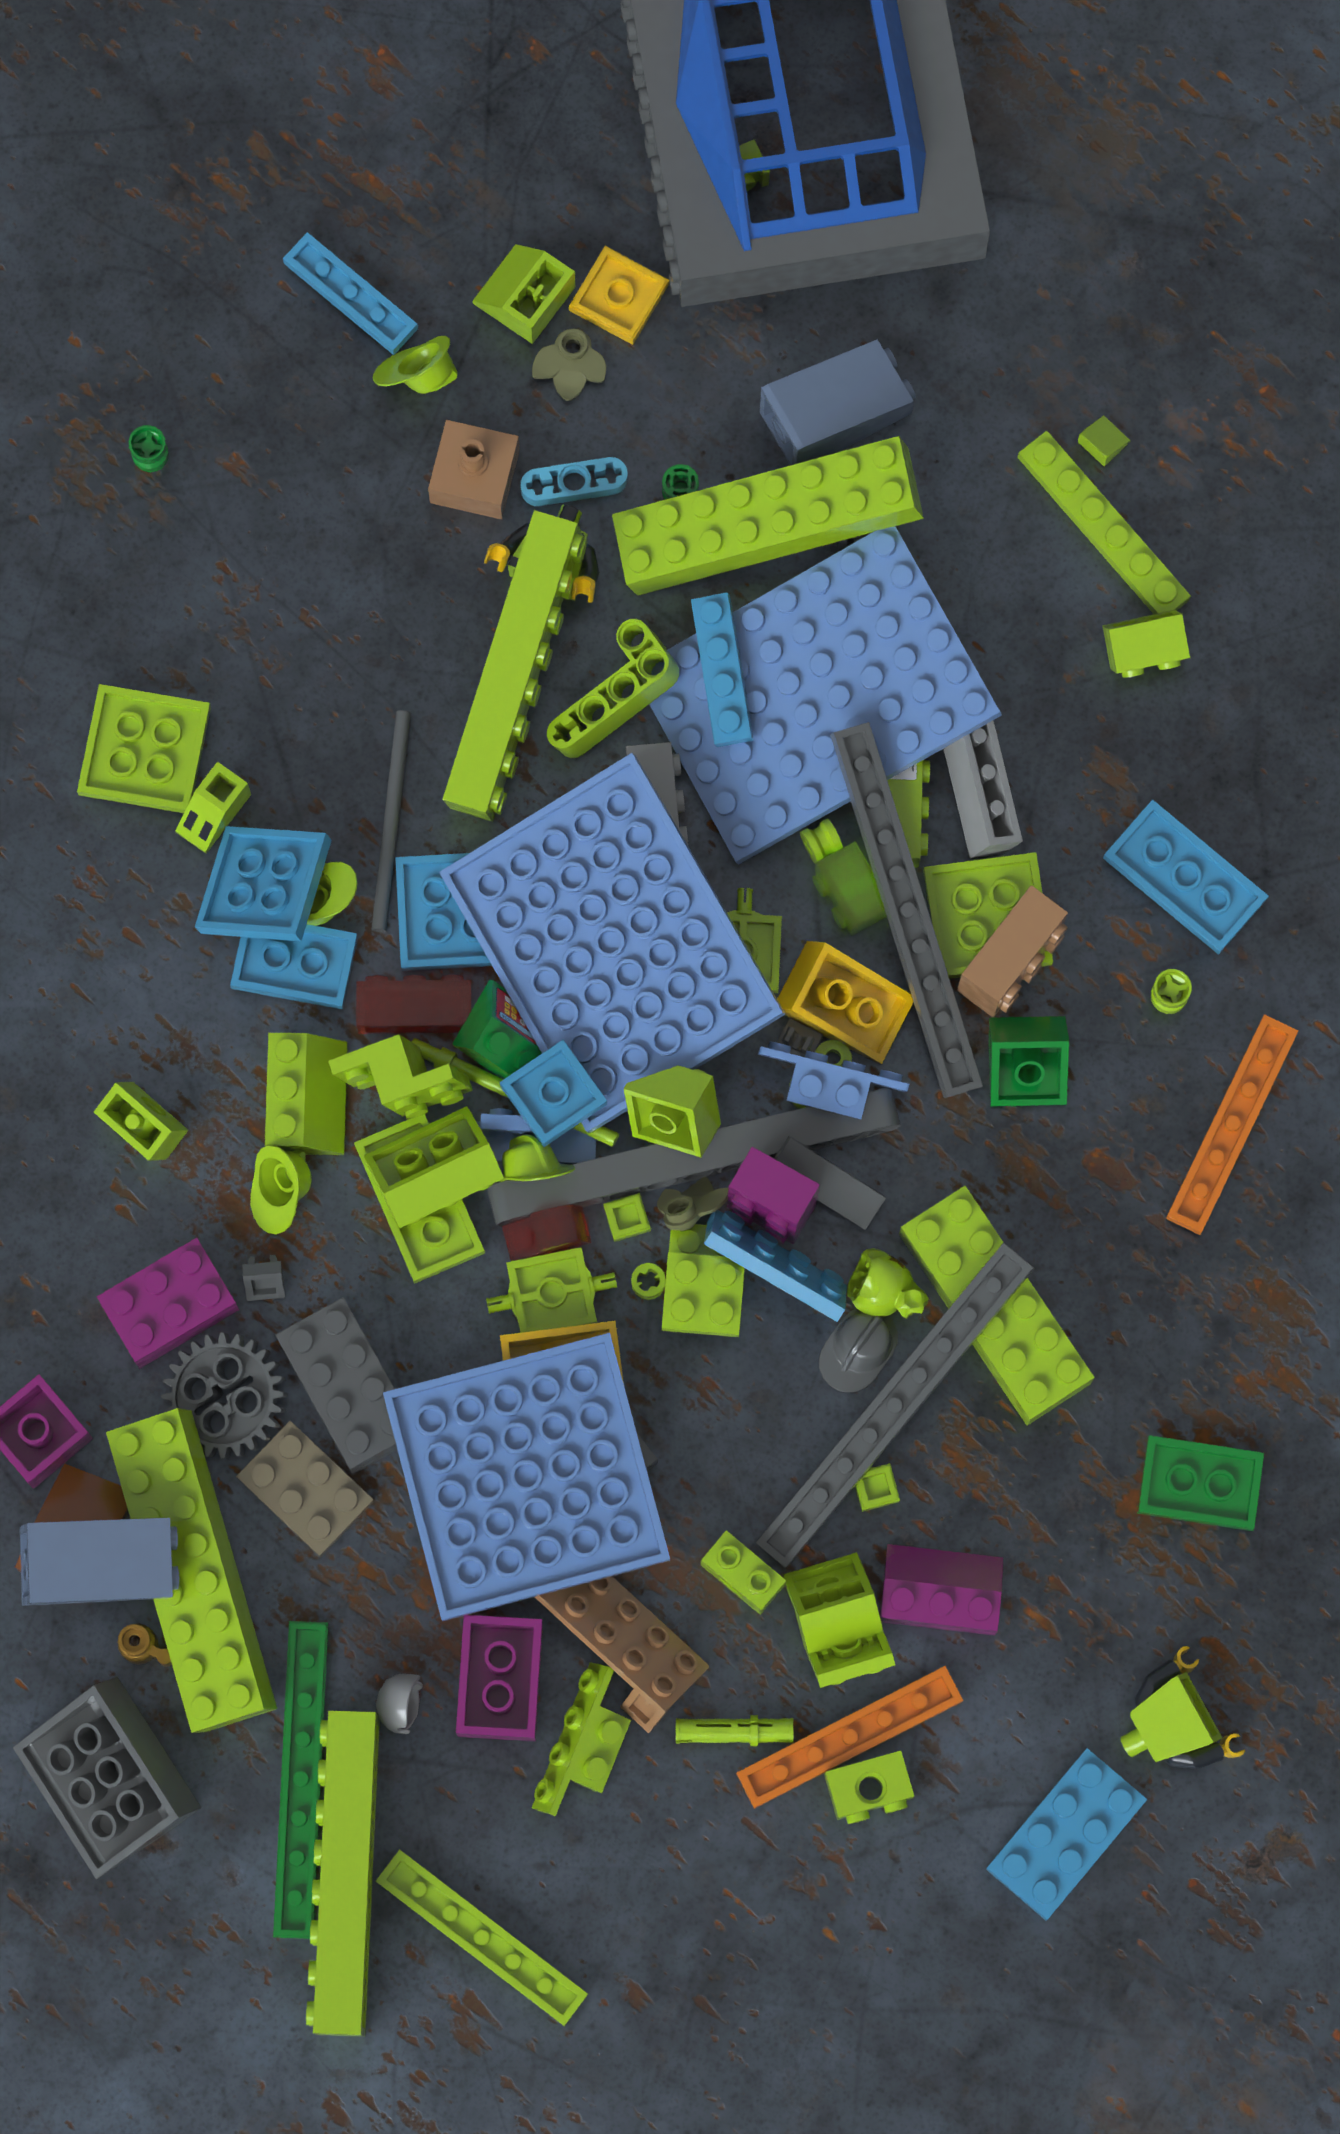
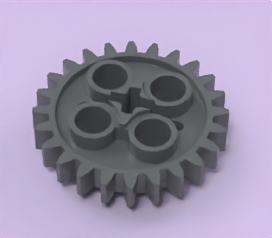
[161,1333,288,1459]

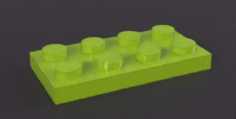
[354,1114,485,1284]

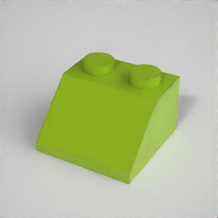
[624,1065,721,1158]

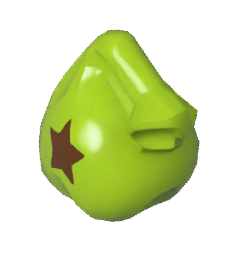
[847,1248,929,1318]

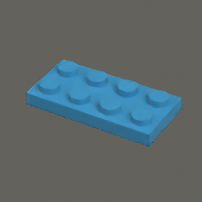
[1103,800,1269,955]
[704,1210,847,1322]
[986,1748,1147,1921]

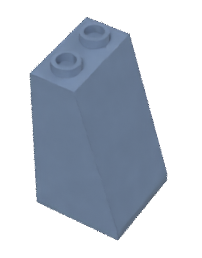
[760,339,916,465]
[20,1518,179,1606]

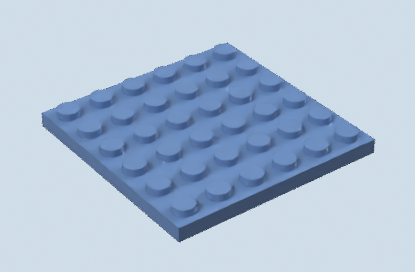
[383,1333,670,1621]

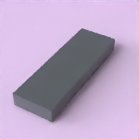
[774,1136,886,1230]

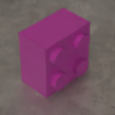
[0,1374,93,1489]

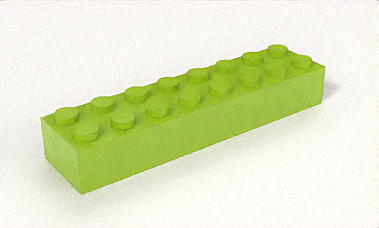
[612,436,924,595]
[442,510,587,822]
[106,1408,277,1733]
[306,1711,380,2037]

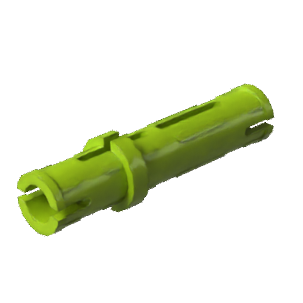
[676,1715,793,1746]

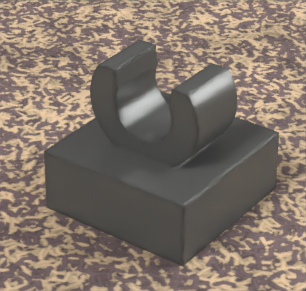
[777,1018,823,1065]
[242,1255,285,1301]

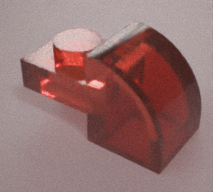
[502,1205,591,1261]

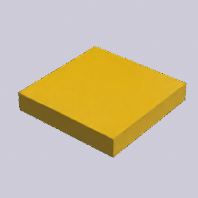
[569,246,669,345]

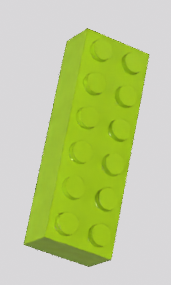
[899,1186,1095,1426]

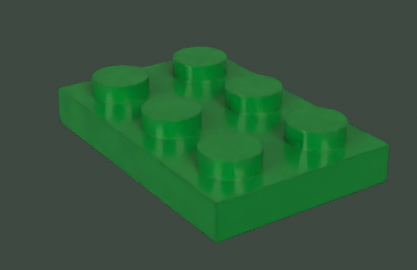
[1137,1435,1264,1531]

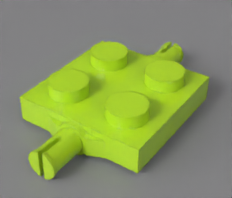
[727,888,782,993]
[486,1247,617,1333]

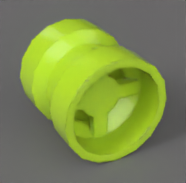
[1150,969,1192,1014]

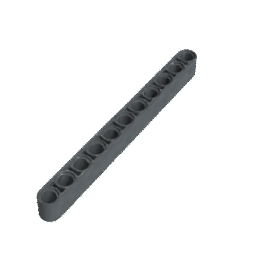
[487,1088,901,1226]

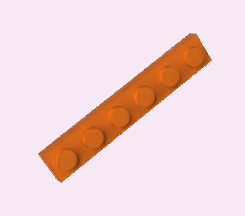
[1166,1014,1298,1235]
[736,1666,964,1809]

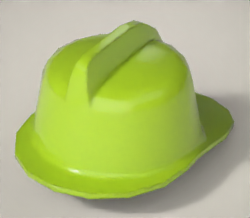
[373,336,458,394]
[307,862,358,926]
[499,1134,576,1182]
[250,1145,312,1234]

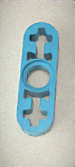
[521,457,628,506]

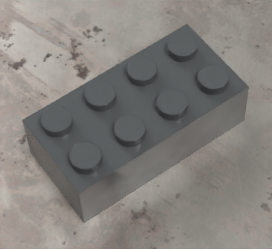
[275,1297,397,1475]

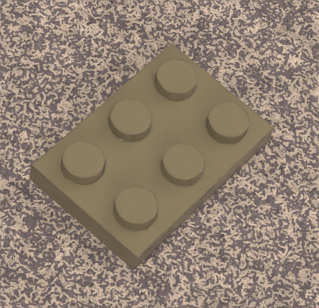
[236,1421,374,1558]

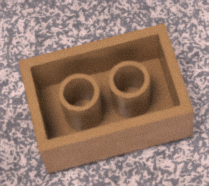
[957,885,1068,1017]

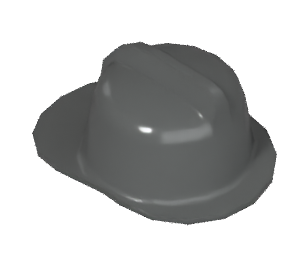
[819,1309,898,1393]

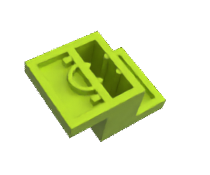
[328,1034,473,1119]
[662,1224,745,1337]
[783,1552,895,1688]

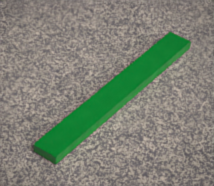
[273,1621,329,1939]

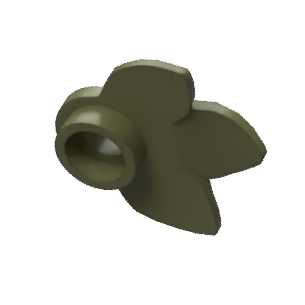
[532,328,606,401]
[657,1176,729,1231]

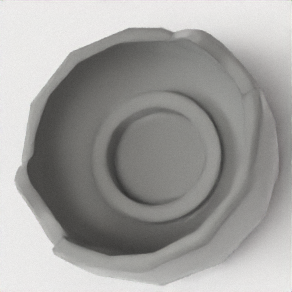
[376,1674,423,1734]

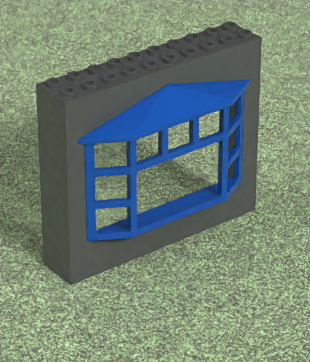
[620,0,990,307]

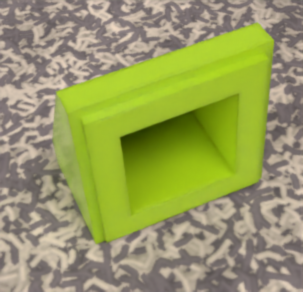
[1078,415,1130,467]

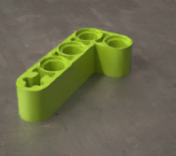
[547,619,679,758]

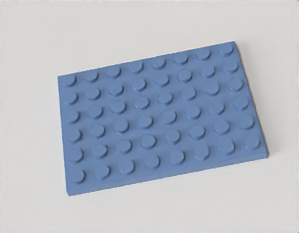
[649,526,1002,865]
[439,753,785,1133]

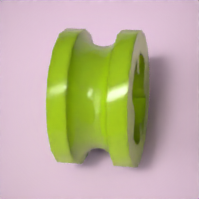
[631,1263,666,1300]

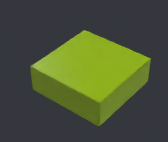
[603,1193,651,1242]
[855,1463,900,1512]

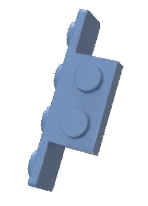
[757,1041,910,1120]
[476,1108,596,1164]

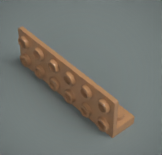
[535,1576,709,1733]

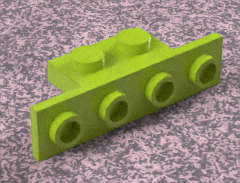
[531,1662,631,1816]

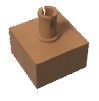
[428,420,520,519]

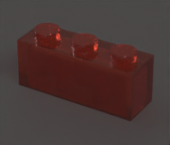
[356,975,472,1034]

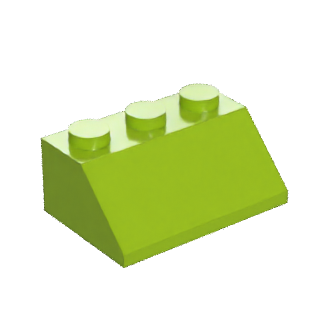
[265,1032,348,1155]
[363,1106,504,1228]

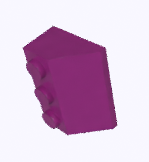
[879,1544,1003,1636]

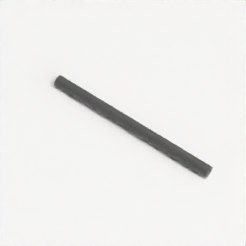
[371,710,411,933]

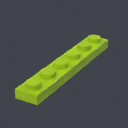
[1017,431,1191,614]
[376,1849,588,2026]

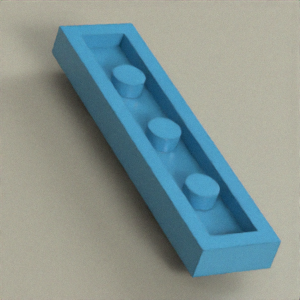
[283,232,418,355]
[691,592,754,747]

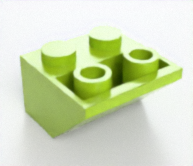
[472,244,576,344]

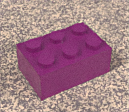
[727,1147,820,1245]
[96,1237,239,1369]
[456,1615,543,1741]

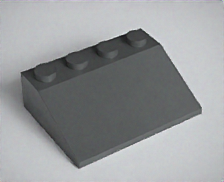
[13,1676,201,1879]

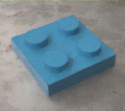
[500,1040,607,1147]

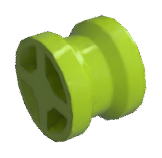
[800,818,844,865]

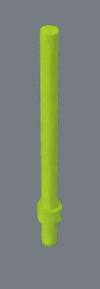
[412,1038,619,1147]

